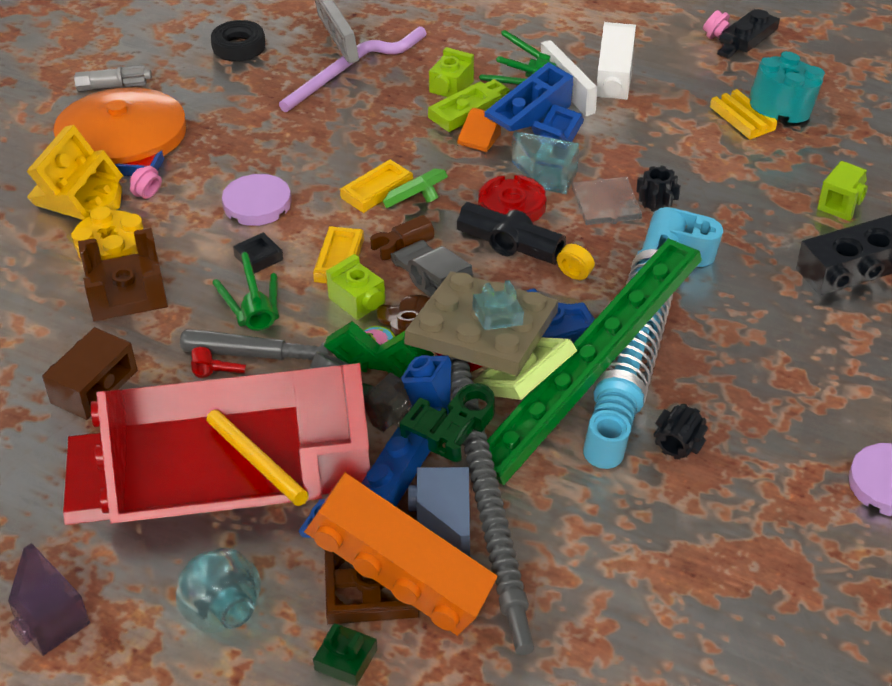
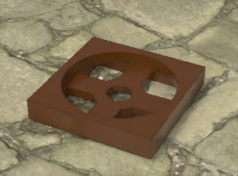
[325,550,419,625]

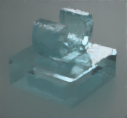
[472,280,524,330]

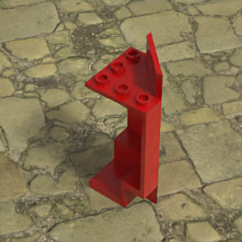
[63,363,370,525]

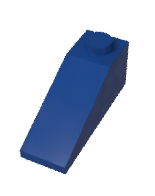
[485,62,574,132]

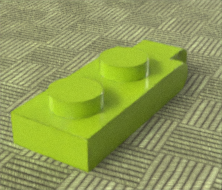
[428,79,510,132]

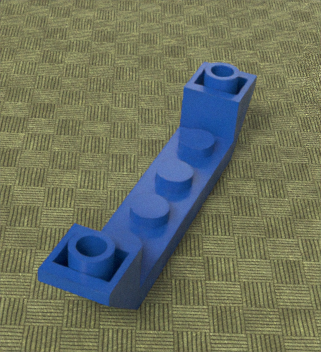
[298,355,451,538]

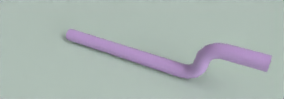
[279,26,427,112]

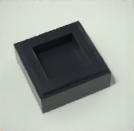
[233,232,284,274]

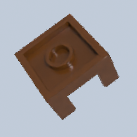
[78,228,168,322]

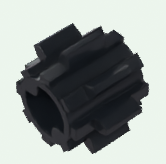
[636,166,681,212]
[653,404,708,460]

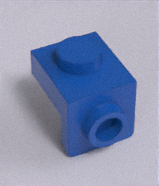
[531,104,584,153]

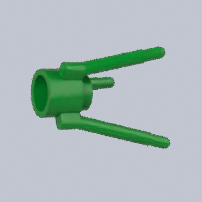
[479,30,556,85]
[213,252,280,331]

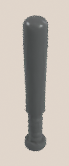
[180,329,333,360]

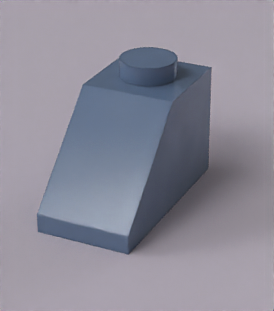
[408,467,470,557]

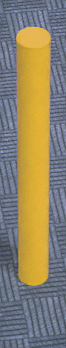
[206,410,309,506]

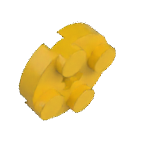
[71,206,144,260]

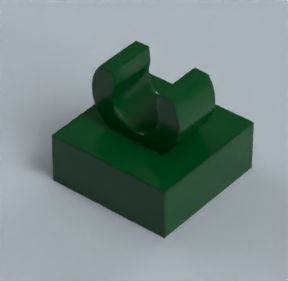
[313,623,377,686]

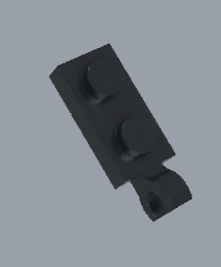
[717,9,780,58]

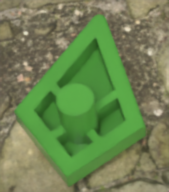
[383,168,448,208]

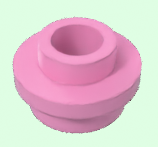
[703,10,730,39]
[130,166,162,199]

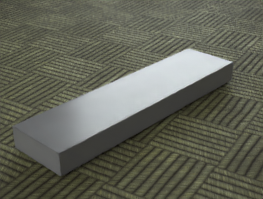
[315,0,359,64]

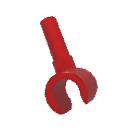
[191,347,246,378]

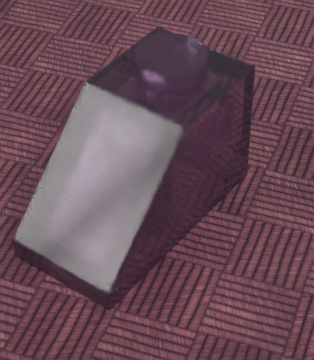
[8,543,90,656]

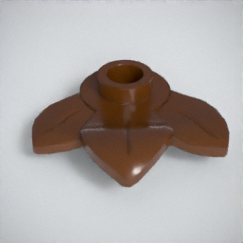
[377,295,430,336]

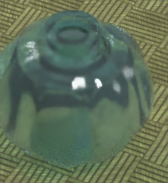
[176,548,261,633]

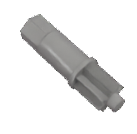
[74,65,152,91]

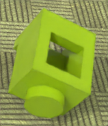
[429,47,474,97]
[817,161,868,221]
[326,254,386,320]

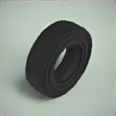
[211,20,266,61]

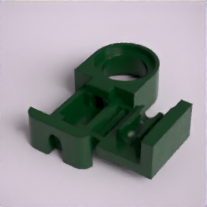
[400,383,495,462]

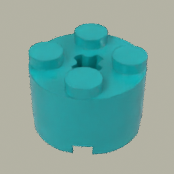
[749,51,825,123]

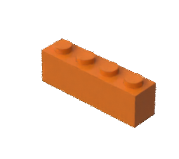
[304,473,498,636]

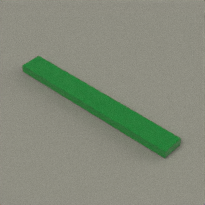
[487,238,702,486]

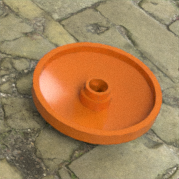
[53,88,186,164]

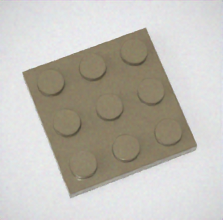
[404,271,559,376]

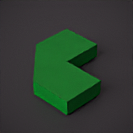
[324,321,434,378]

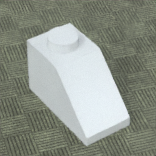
[597,22,636,100]

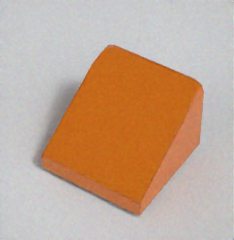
[457,108,501,152]

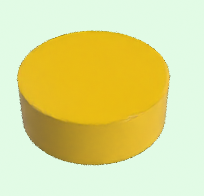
[557,244,595,280]

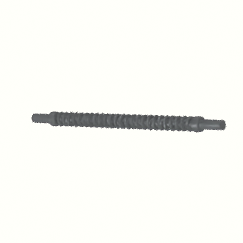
[442,355,534,655]

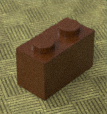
[42,327,138,420]

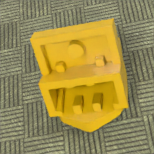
[27,125,123,220]

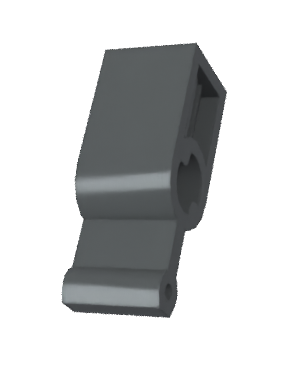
[391,240,473,297]

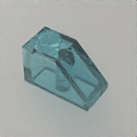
[512,131,579,194]

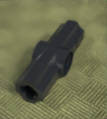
[457,202,566,265]

